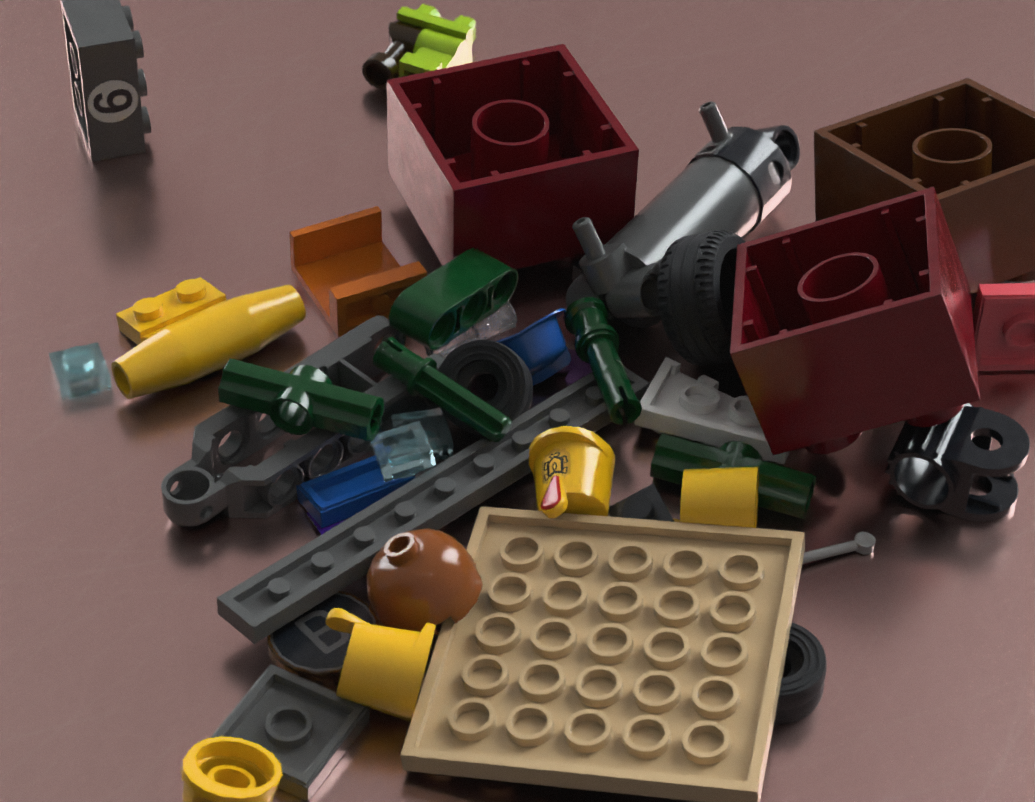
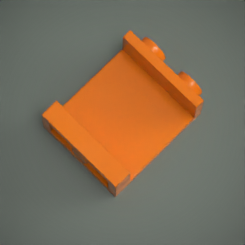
[289,206,427,337]

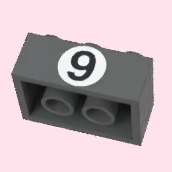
[60,0,151,162]

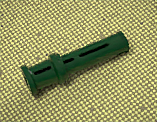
[563,297,642,425]

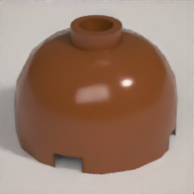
[366,528,483,636]

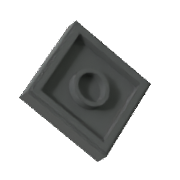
[210,664,370,802]

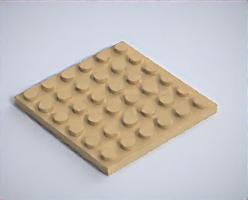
[400,506,805,802]

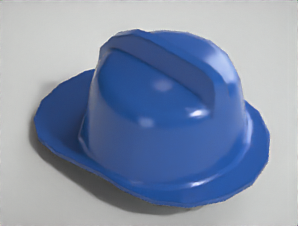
[496,308,571,385]

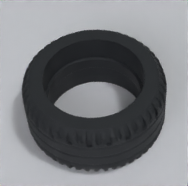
[657,230,746,366]

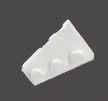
[634,357,790,464]

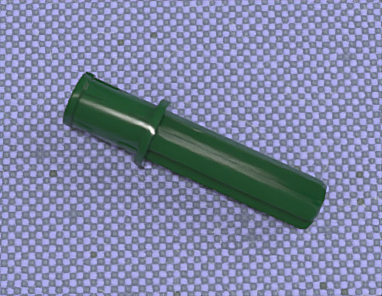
[373,337,512,443]

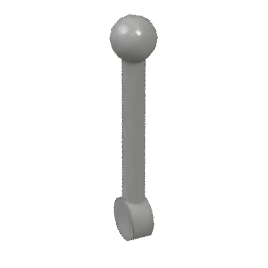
[802,532,876,564]

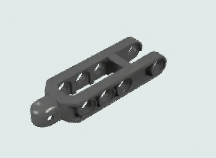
[161,315,445,527]

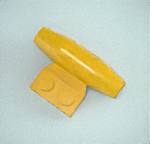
[111,277,306,399]

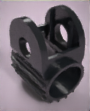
[885,403,1030,522]

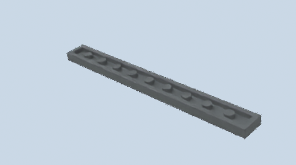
[217,366,650,644]

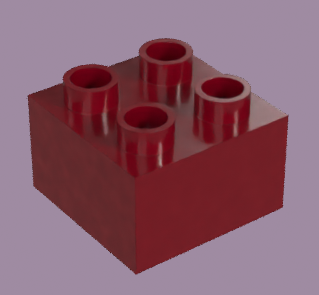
[387,44,639,269]
[730,187,980,455]

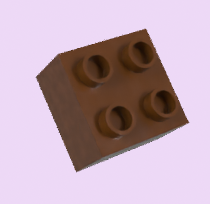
[814,78,1035,301]

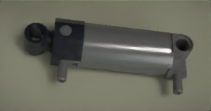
[566,101,800,328]

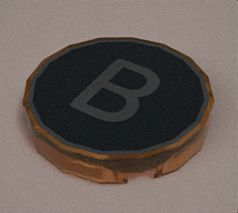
[267,591,379,686]

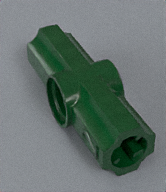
[218,358,384,442]
[650,433,817,519]

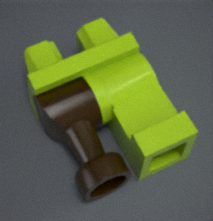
[362,4,476,90]

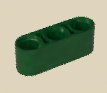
[389,248,518,351]

